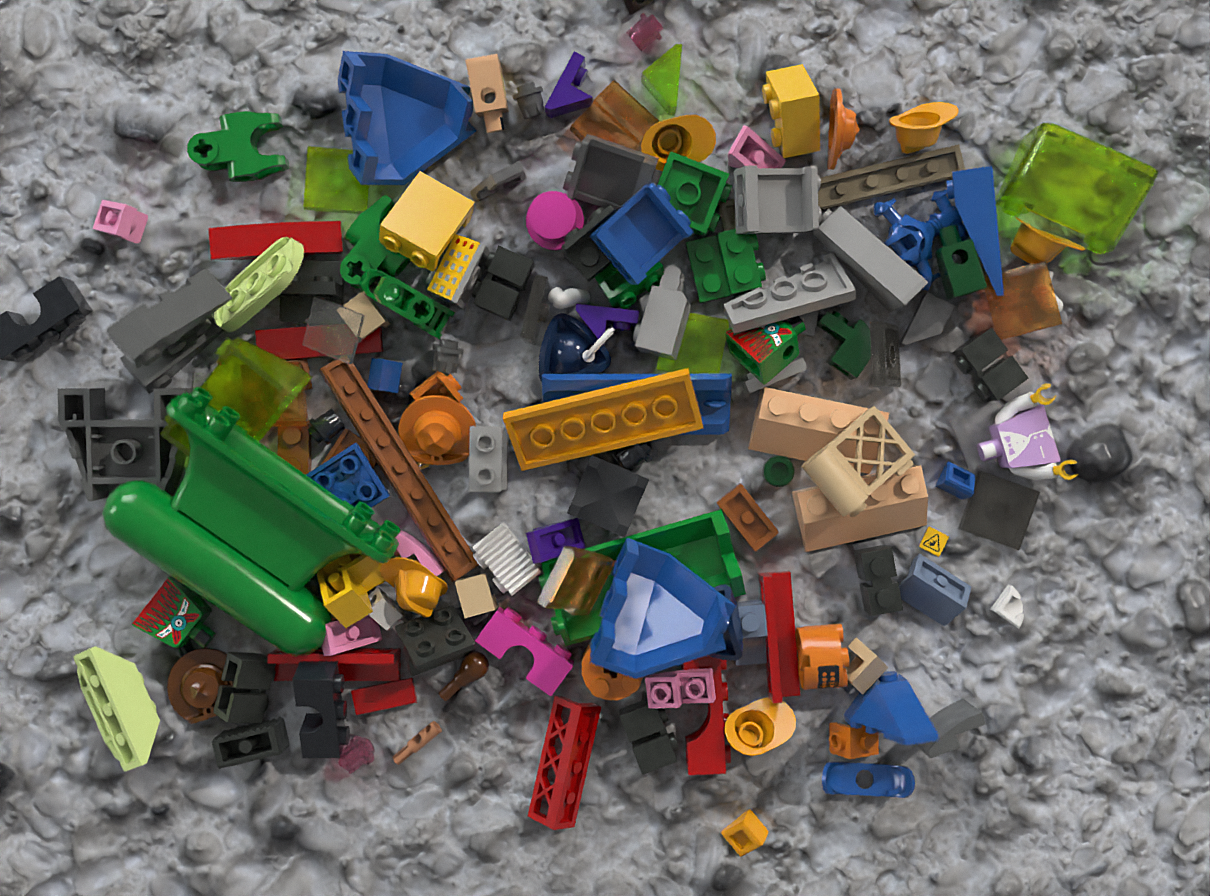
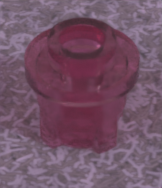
[626,13,664,51]
[338,736,375,774]

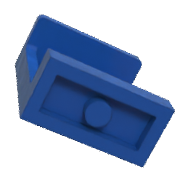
[589,183,694,285]

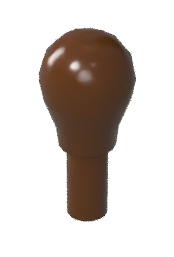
[438,652,489,701]

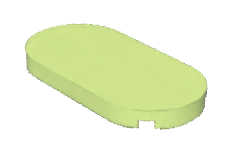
[214,237,304,332]

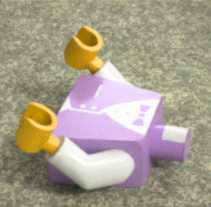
[977,383,1079,480]

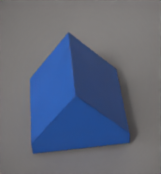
[367,358,403,393]
[935,462,975,500]

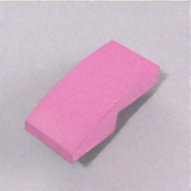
[394,529,445,576]
[645,668,716,708]

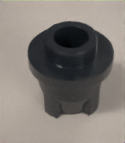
[307,409,345,445]
[616,442,654,471]

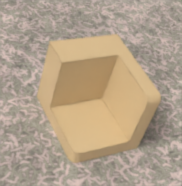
[338,292,390,339]
[455,574,498,618]
[845,637,889,694]

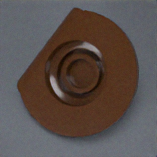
[167,648,234,724]

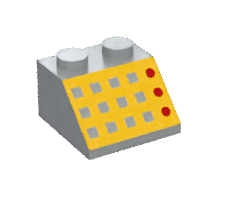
[426,234,490,310]

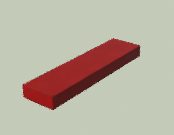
[255,323,383,362]

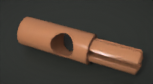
[392,721,442,765]

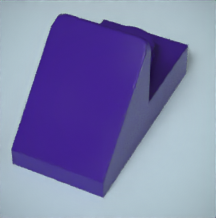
[545,51,593,118]
[576,304,639,346]
[526,518,586,564]

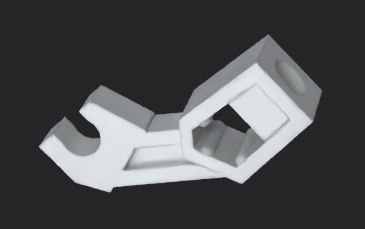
[368,587,407,632]

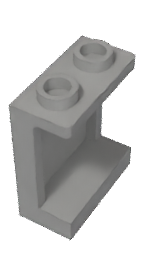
[734,166,822,234]
[469,426,509,492]

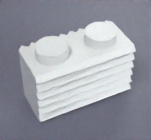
[473,522,543,596]

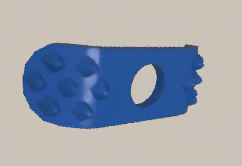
[821,762,915,798]

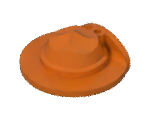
[827,88,860,170]
[398,395,476,465]

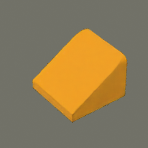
[721,809,768,857]

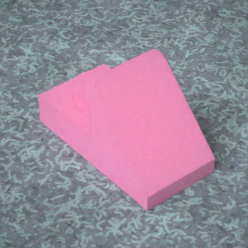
[728,126,786,168]
[92,200,148,243]
[322,615,382,656]

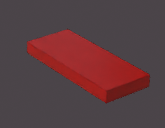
[351,677,417,715]

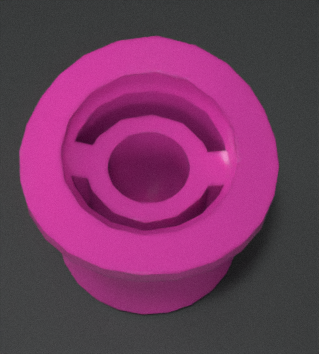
[526,191,584,251]

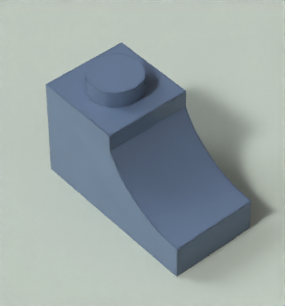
[735,600,767,666]

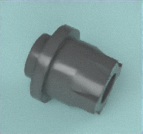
[512,82,545,119]
[432,339,464,374]

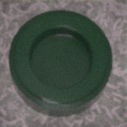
[762,456,795,487]

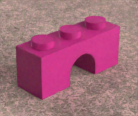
[475,607,574,697]

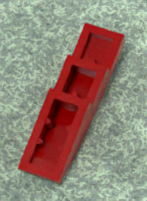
[208,221,343,260]

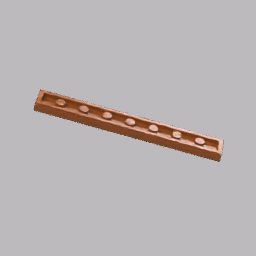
[319,354,479,582]

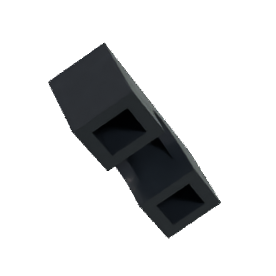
[0,276,93,363]
[292,661,350,758]

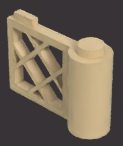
[801,406,915,518]

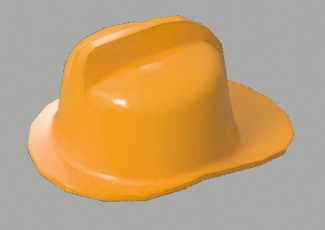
[889,102,959,154]
[641,114,716,171]
[1010,217,1085,265]
[380,557,448,618]
[724,697,796,756]

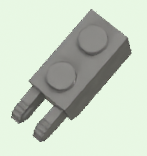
[633,265,691,361]

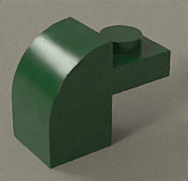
[816,311,874,380]

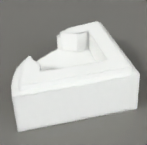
[991,584,1024,629]

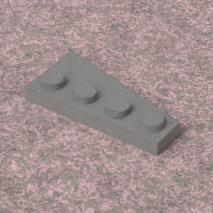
[724,252,856,334]

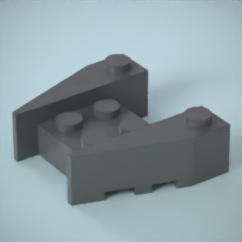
[106,268,232,394]
[57,388,194,501]

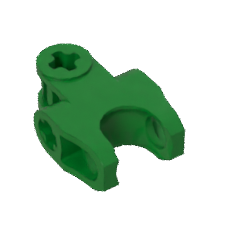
[187,111,290,182]
[340,194,411,289]
[358,268,455,340]

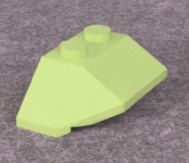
[73,646,160,772]

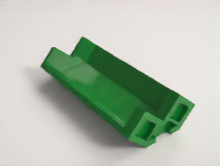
[538,509,746,646]

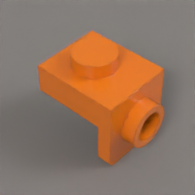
[409,371,463,403]
[829,722,879,759]

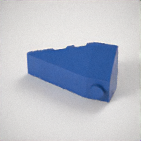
[946,166,1004,296]
[844,671,939,745]

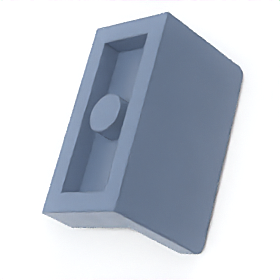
[899,554,971,626]

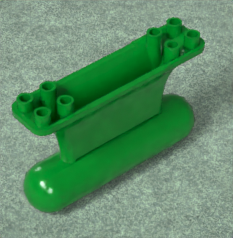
[102,387,401,657]

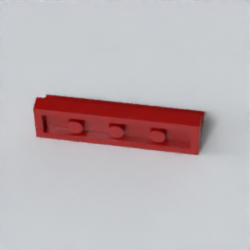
[758,571,801,703]
[267,648,401,681]
[528,696,602,830]

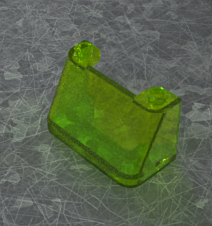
[995,123,1159,254]
[160,337,313,457]

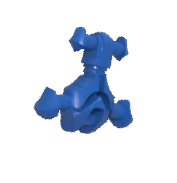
[873,189,970,291]

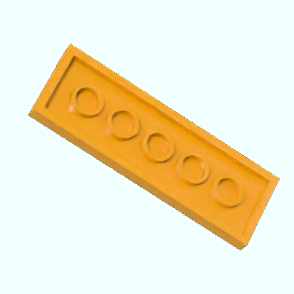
[503,368,704,471]

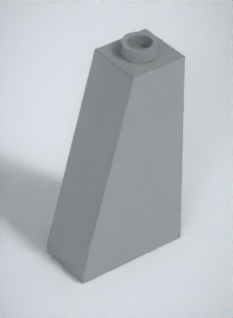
[813,206,928,312]

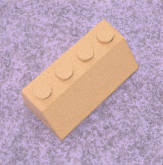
[748,387,889,474]
[792,465,928,552]

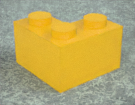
[762,64,820,158]
[317,554,385,628]

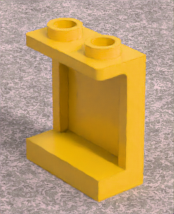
[379,171,475,272]

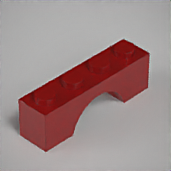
[682,655,731,775]

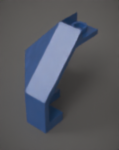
[337,51,477,185]
[590,538,736,679]

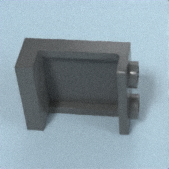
[563,134,659,212]

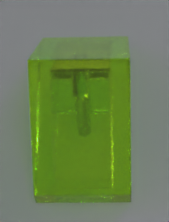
[641,44,682,116]

